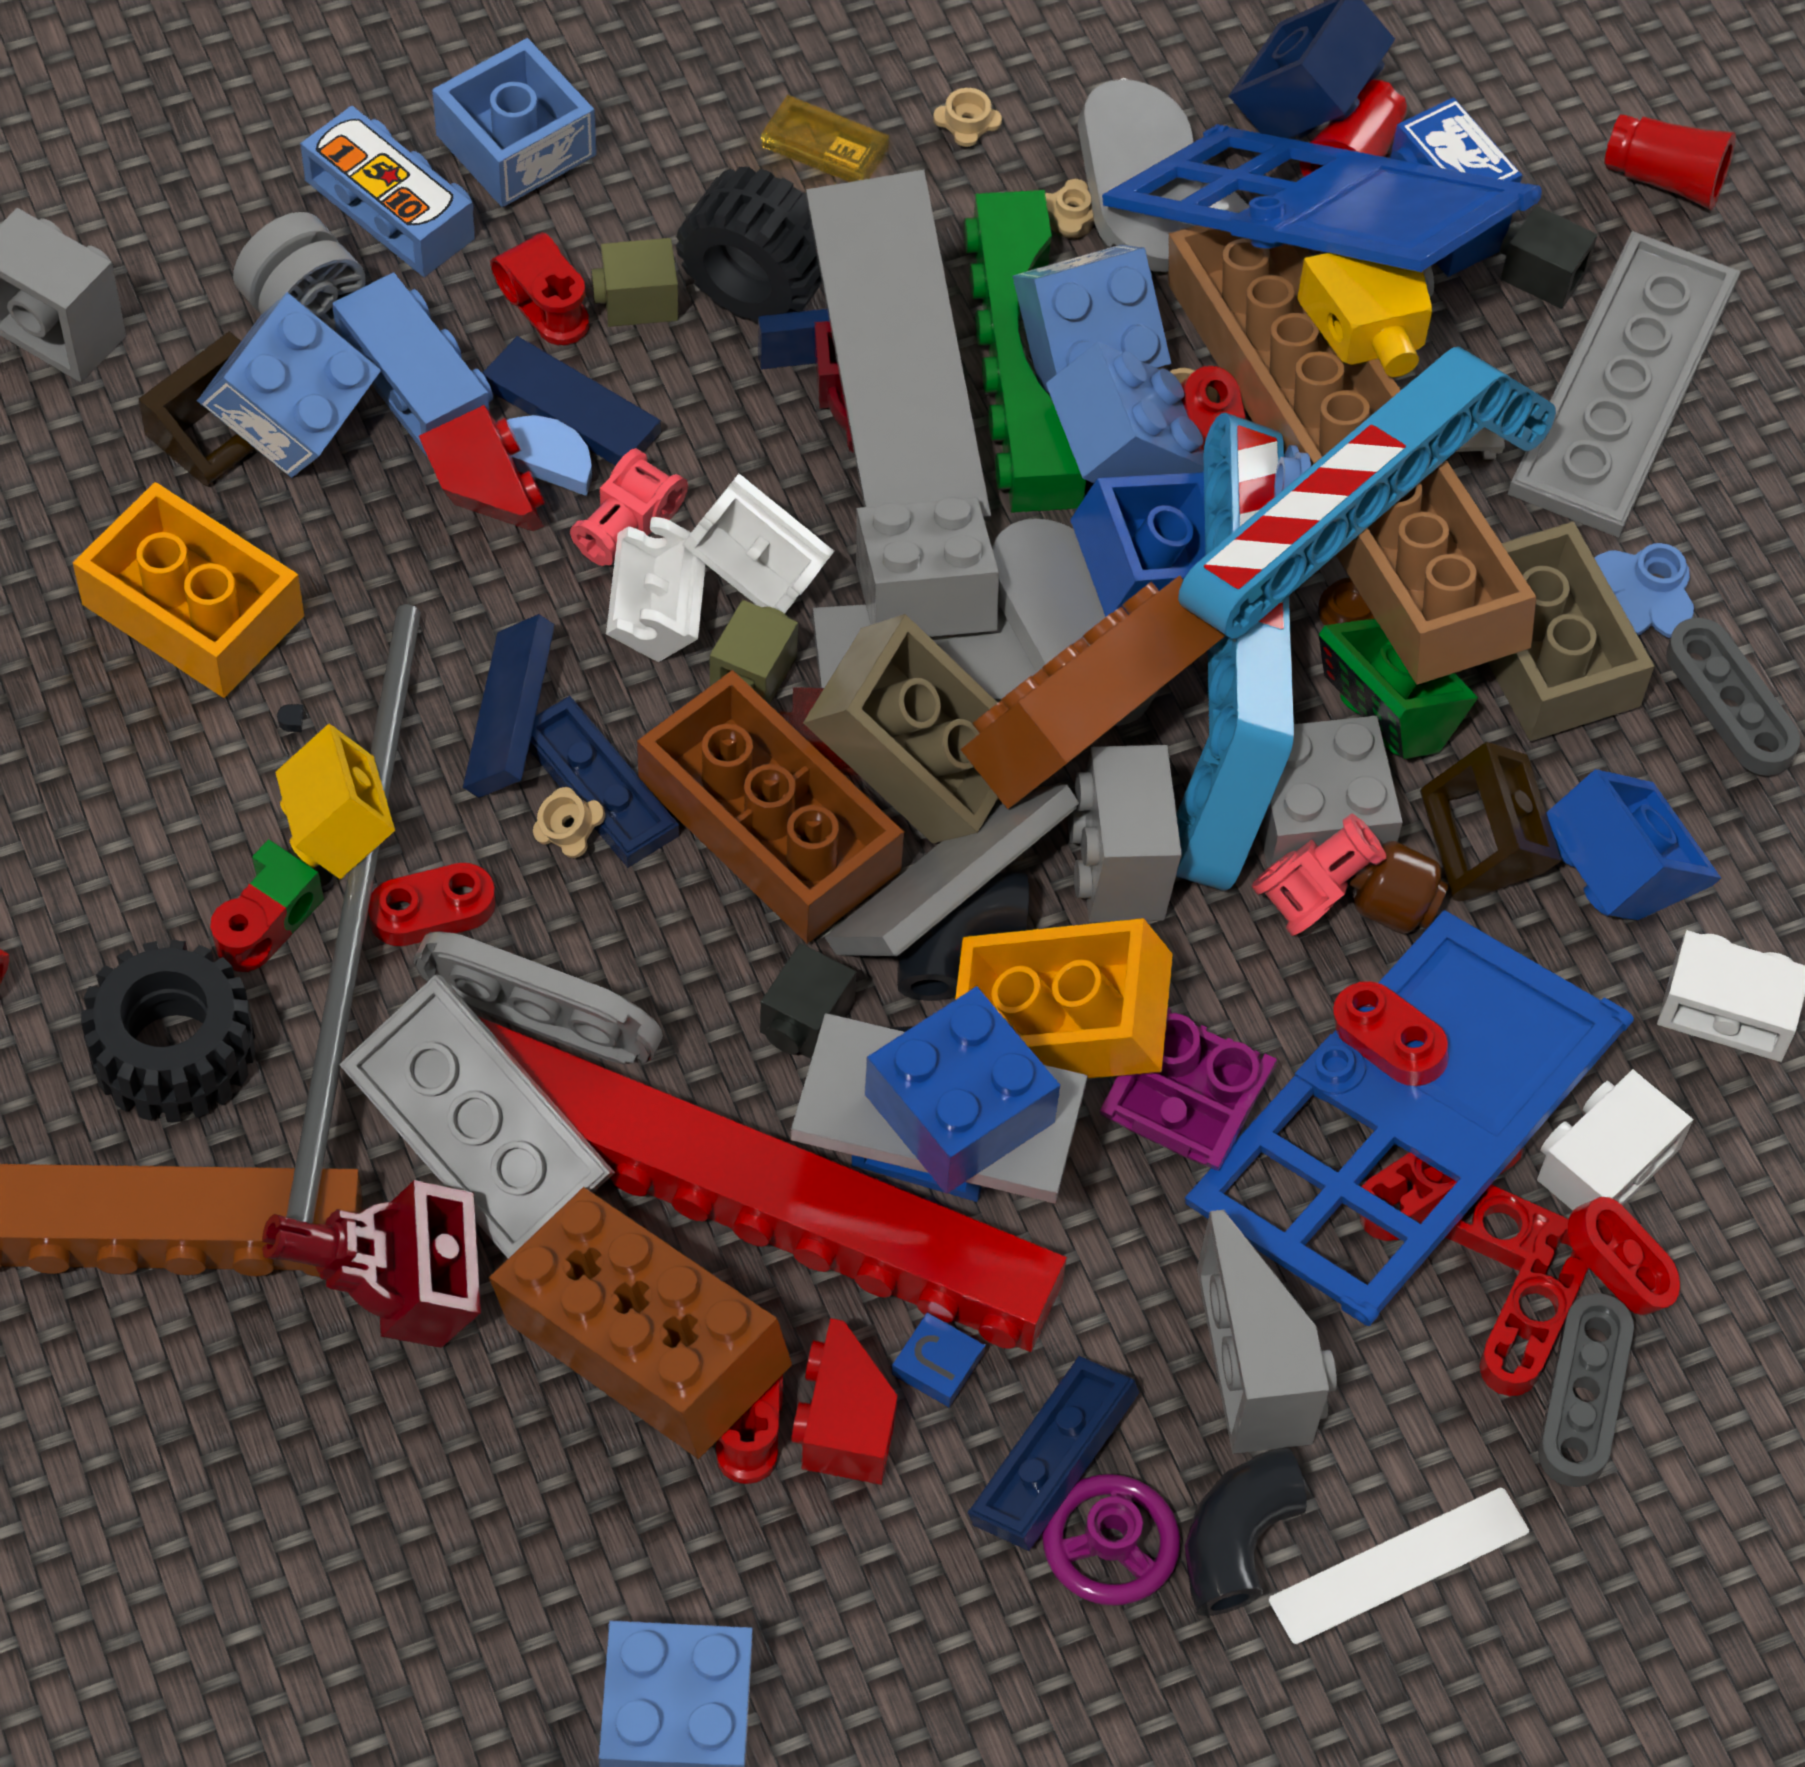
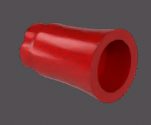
[1300,80,1407,177]
[1604,114,1736,210]

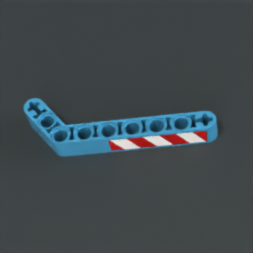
[1178,347,1556,639]
[1176,413,1294,891]

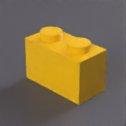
[275,723,395,879]

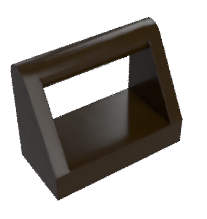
[138,331,255,486]
[1420,742,1562,902]

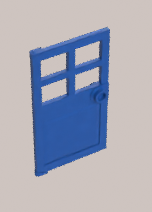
[1102,124,1542,272]
[1185,910,1634,1326]

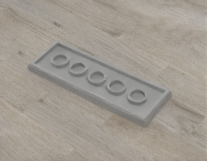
[806,170,991,522]
[1508,231,1741,538]

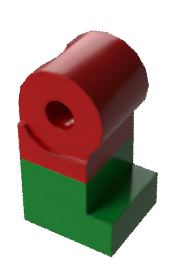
[210,839,324,972]

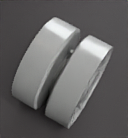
[233,212,366,330]

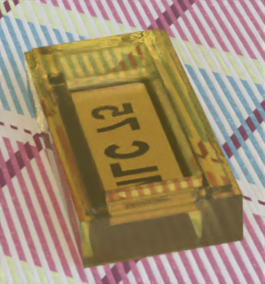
[761,95,889,182]

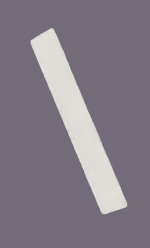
[1269,1488,1529,1644]

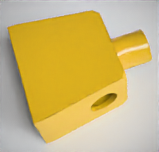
[1297,253,1432,377]

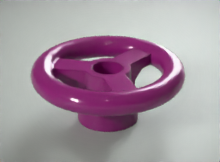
[1042,1474,1180,1606]

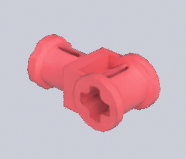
[570,448,688,566]
[1251,813,1386,936]

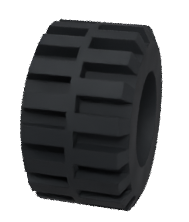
[676,167,822,324]
[81,940,256,1122]

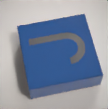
[891,1312,985,1407]

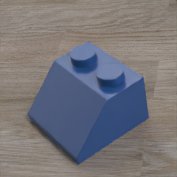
[1546,769,1721,920]

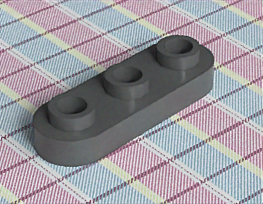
[1666,618,1800,776]
[1538,1293,1634,1487]

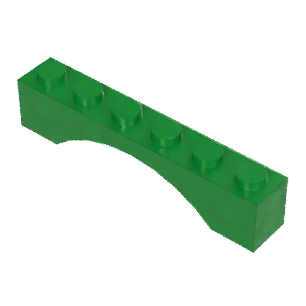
[963,190,1086,513]

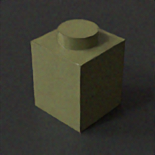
[591,238,678,327]
[710,599,798,705]

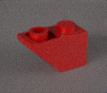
[418,405,545,531]
[791,1318,898,1485]

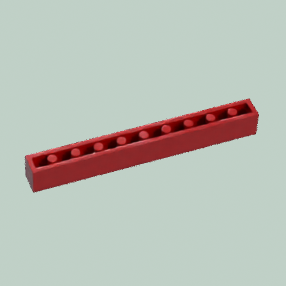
[478,1017,1067,1352]

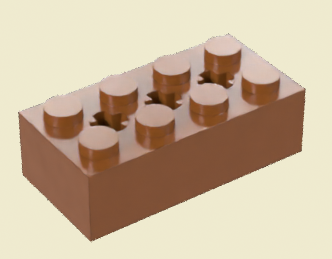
[960,575,1226,809]
[637,670,904,944]
[489,1187,792,1460]

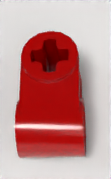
[490,232,589,345]
[716,1375,783,1484]

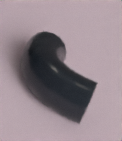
[897,872,1029,1001]
[1185,1447,1307,1616]

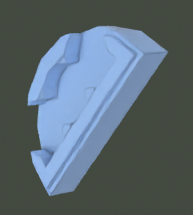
[507,415,592,496]

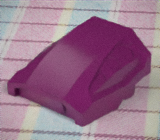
[1100,1007,1277,1171]

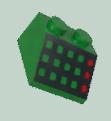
[1319,618,1478,759]

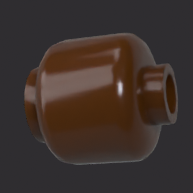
[1348,841,1448,934]

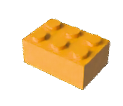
[72,482,304,698]
[955,918,1173,1078]

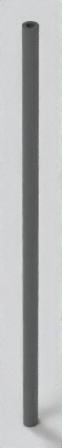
[286,604,421,1224]

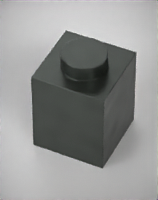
[1499,205,1598,309]
[760,943,856,1059]

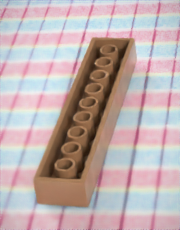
[1168,212,1536,685]

